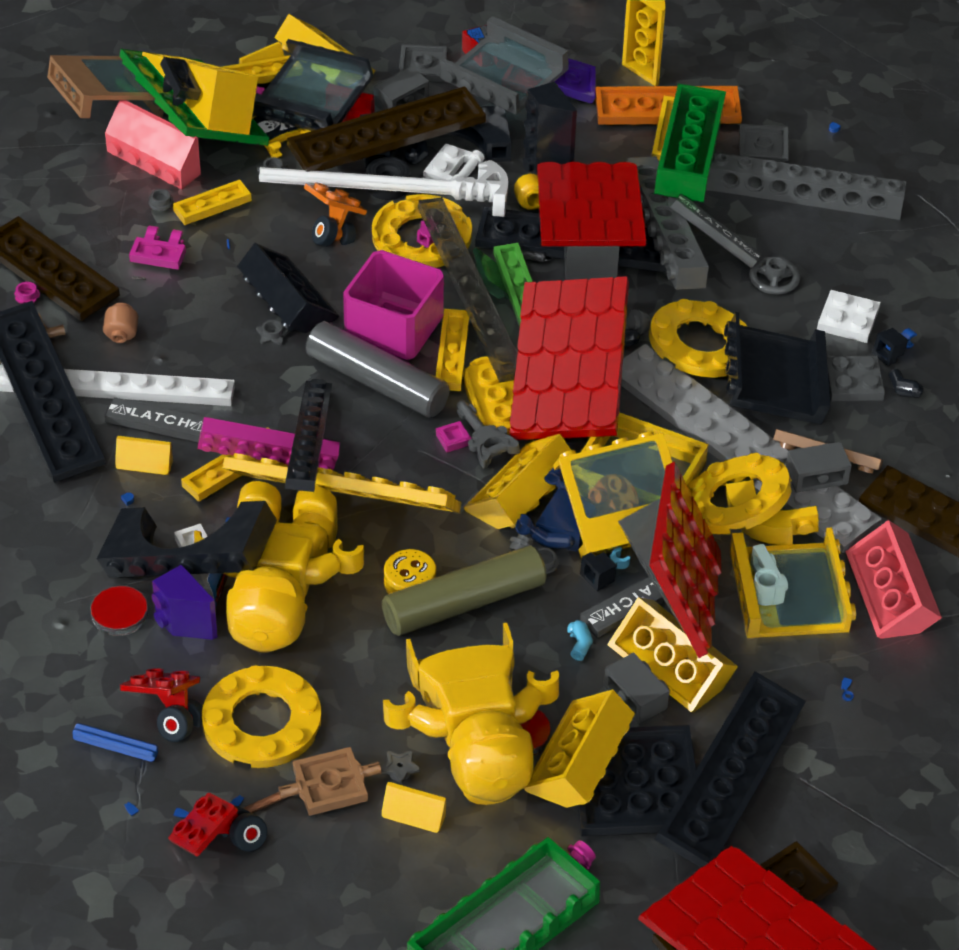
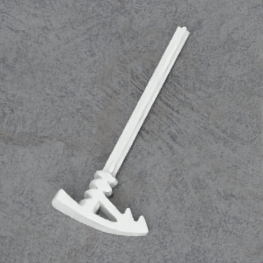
[259,160,508,217]

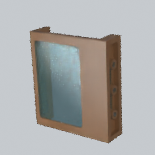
[47,55,164,118]

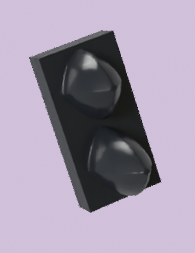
[160,57,201,106]

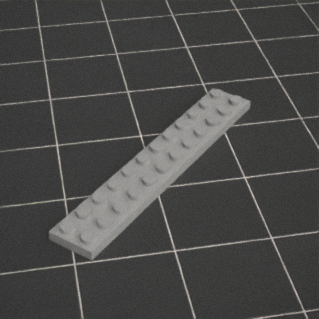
[621,344,881,553]

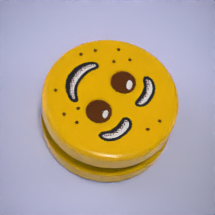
[384,549,436,594]

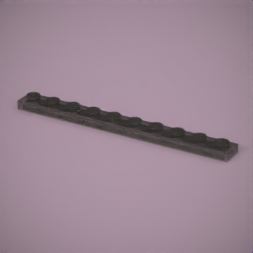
[418,197,518,383]

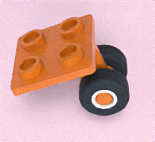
[304,182,368,247]

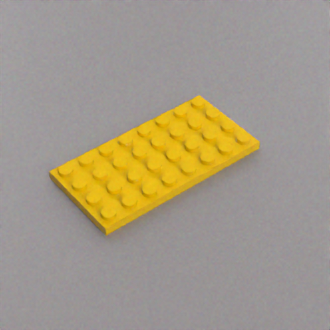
[223,453,462,513]

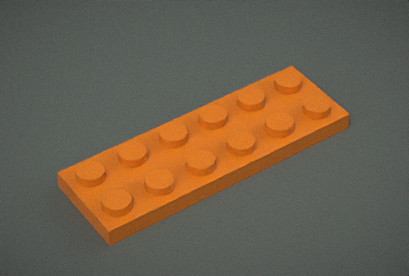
[595,86,742,125]

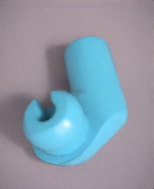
[567,620,593,661]

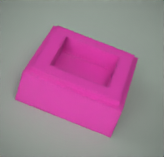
[436,421,472,453]

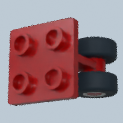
[120,668,203,742]
[168,793,267,857]

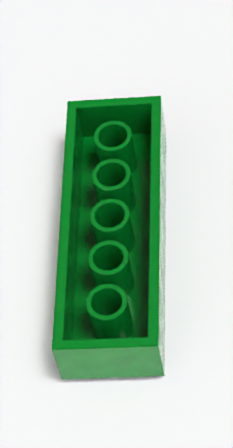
[654,83,726,202]

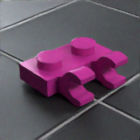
[129,225,186,270]

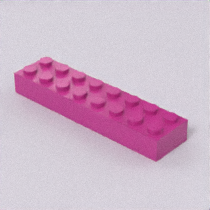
[197,417,340,471]

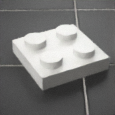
[817,290,881,343]

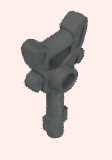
[456,400,520,469]

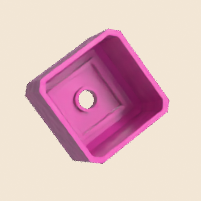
[343,250,444,360]

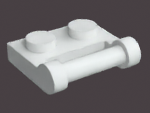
[423,143,485,180]

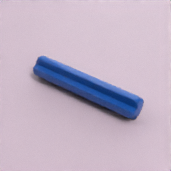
[72,723,158,762]

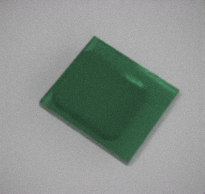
[472,247,509,300]

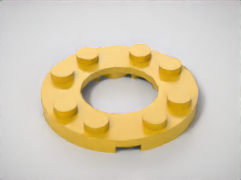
[372,194,472,268]
[649,299,747,378]
[689,453,792,534]
[202,665,321,768]

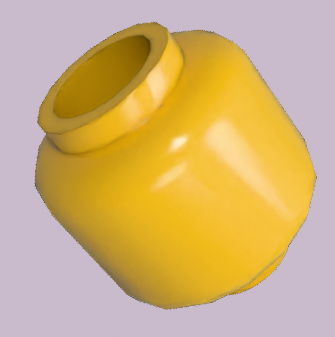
[514,174,539,210]

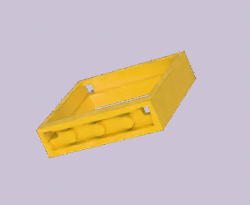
[571,412,708,506]

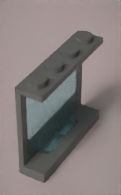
[440,16,569,115]

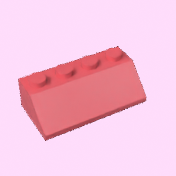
[105,100,201,189]
[845,520,942,639]

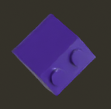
[152,565,218,640]

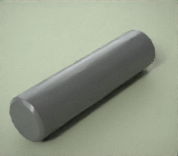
[306,321,449,418]

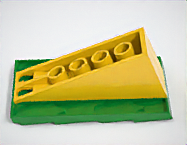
[120,48,269,146]

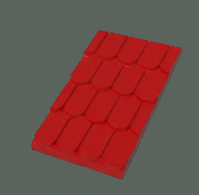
[537,162,646,280]
[510,276,629,440]
[618,461,722,658]
[638,846,877,950]

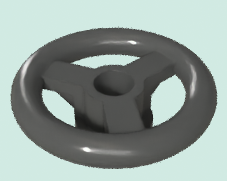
[749,257,800,295]

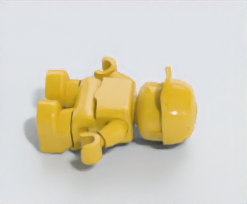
[194,481,364,653]
[383,623,559,805]

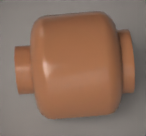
[103,303,139,343]

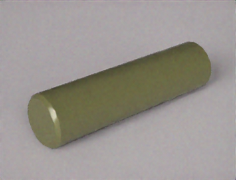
[382,545,547,636]

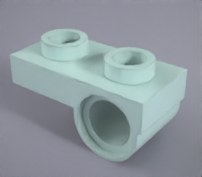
[750,543,788,606]

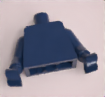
[515,467,596,551]

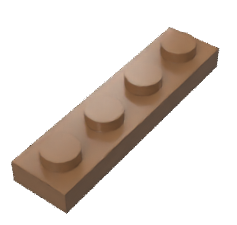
[773,429,884,474]

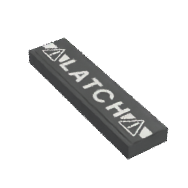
[671,194,761,268]
[105,397,204,442]
[580,577,665,638]

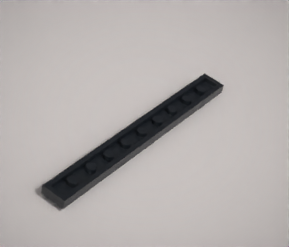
[285,379,332,492]

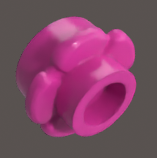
[14,282,40,304]
[567,840,596,869]

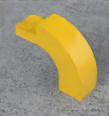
[726,480,819,545]

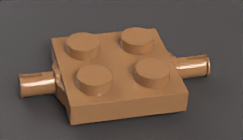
[278,747,381,816]

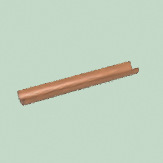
[244,792,287,813]

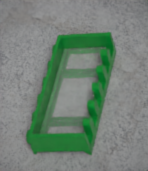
[407,837,600,950]

